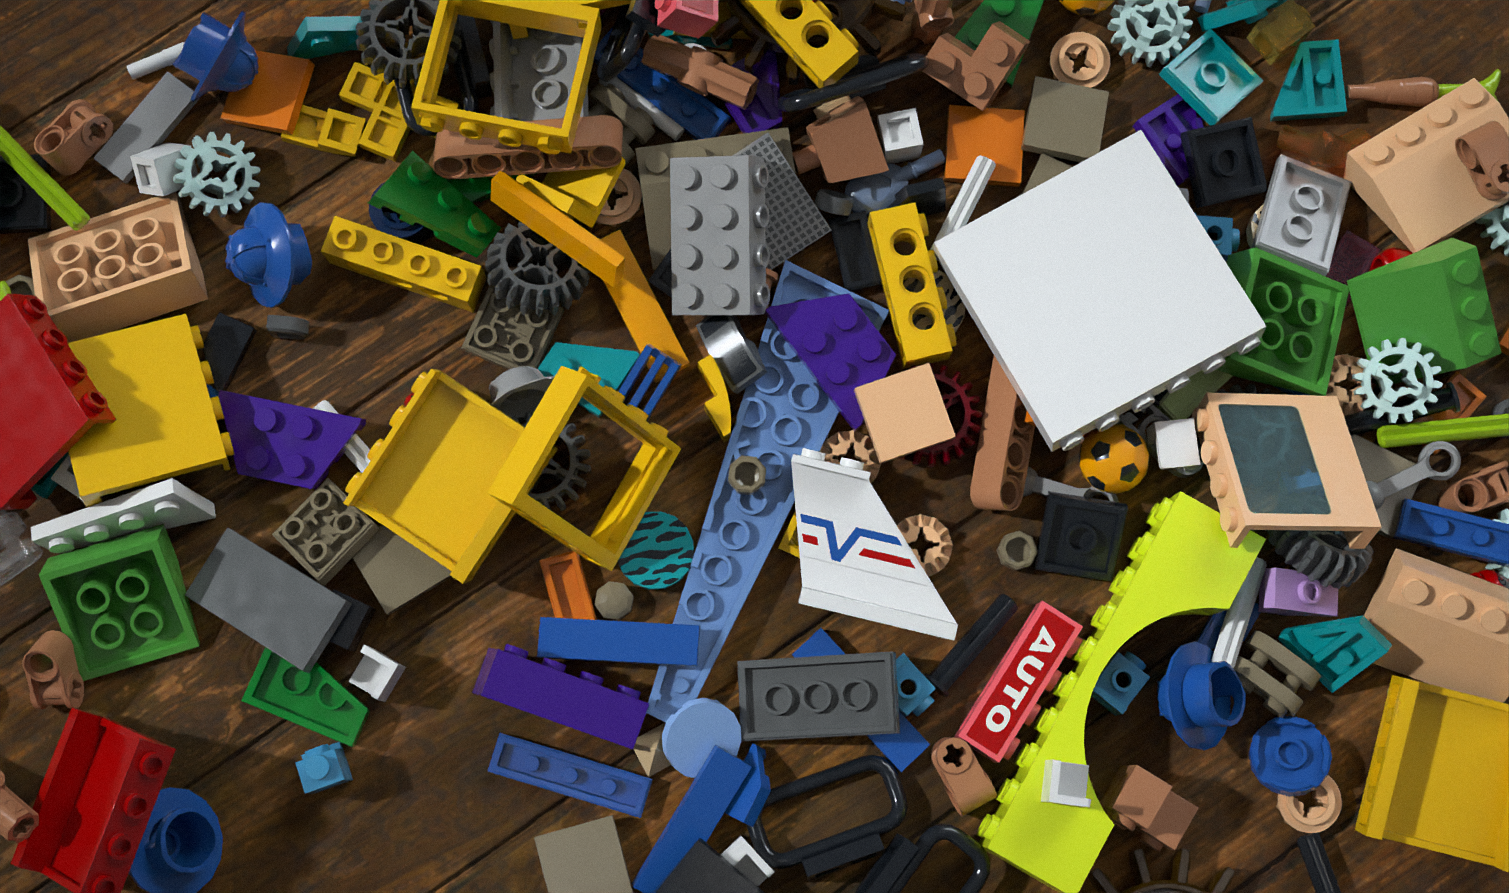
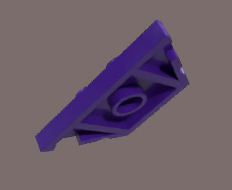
[765,293,896,432]
[218,390,366,489]

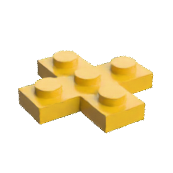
[339,42,461,162]

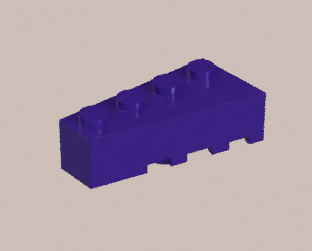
[472,644,649,749]

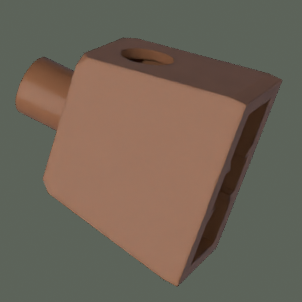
[792,96,889,183]

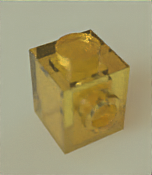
[1247,0,1315,66]

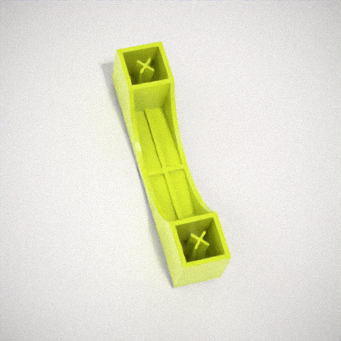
[976,491,1266,893]

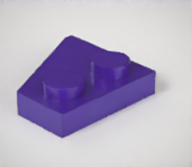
[722,49,782,133]
[1132,94,1204,186]

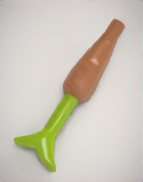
[1345,69,1501,107]

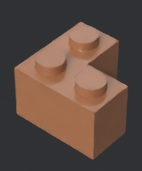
[922,21,1031,111]
[1100,765,1198,852]

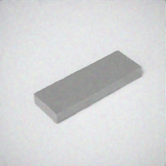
[94,72,200,185]

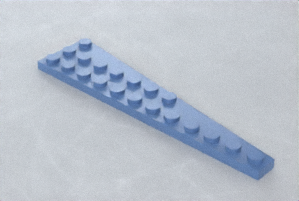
[646,260,889,723]

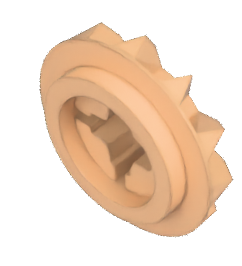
[1049,32,1110,88]
[596,168,642,227]
[1326,354,1377,416]
[820,430,881,483]
[897,514,953,576]
[1276,775,1342,833]

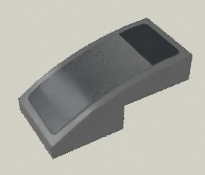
[696,315,767,394]

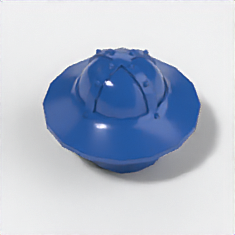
[173,10,259,102]
[225,202,312,308]
[1157,641,1246,751]
[129,787,223,893]

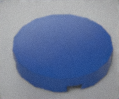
[1249,716,1332,797]

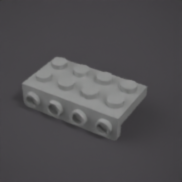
[489,20,589,121]
[670,155,770,315]

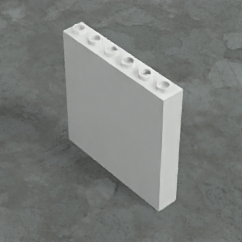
[934,130,1266,452]

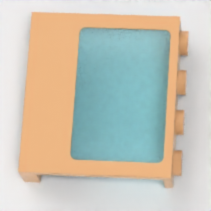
[1192,392,1382,549]

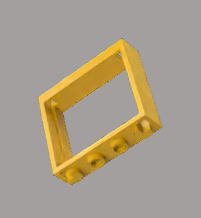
[411,0,602,154]
[487,366,681,571]

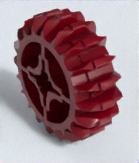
[899,363,983,468]

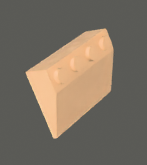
[1343,78,1509,253]
[28,192,208,343]
[1364,548,1509,703]

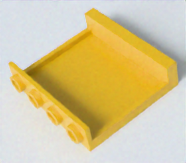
[67,314,235,508]
[343,368,557,584]
[1355,675,1509,872]

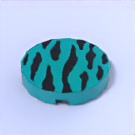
[618,511,694,590]

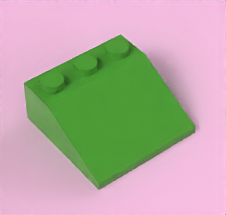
[1347,238,1501,387]
[1217,247,1349,396]
[39,524,200,681]

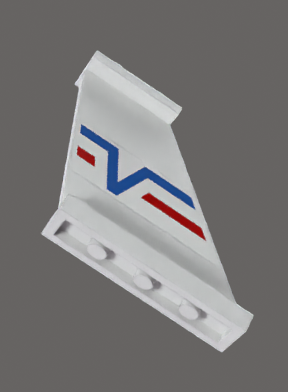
[791,448,958,640]

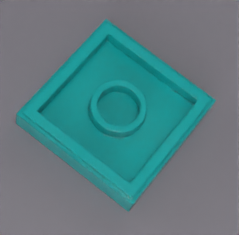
[1159,28,1264,126]

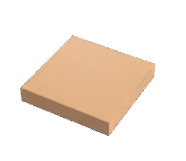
[854,363,956,464]

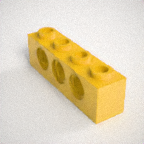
[739,0,859,88]
[867,202,957,369]
[321,216,487,312]

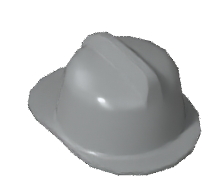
[489,366,555,422]

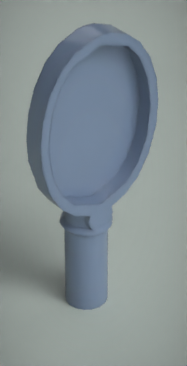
[845,149,946,216]

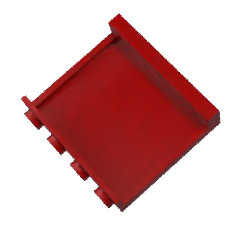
[0,293,116,510]
[11,707,176,893]

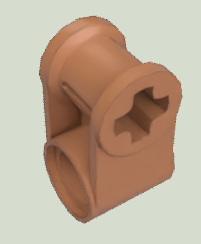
[34,99,113,176]
[1455,121,1509,201]
[1438,460,1509,514]
[22,630,84,710]
[931,737,997,817]

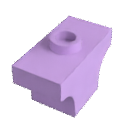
[1259,568,1338,617]

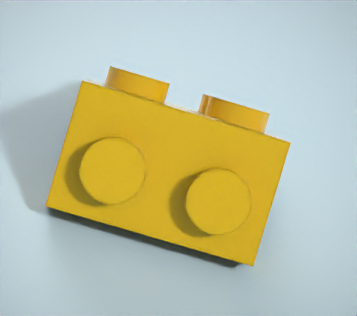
[516,157,625,228]

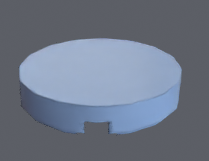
[662,698,742,778]

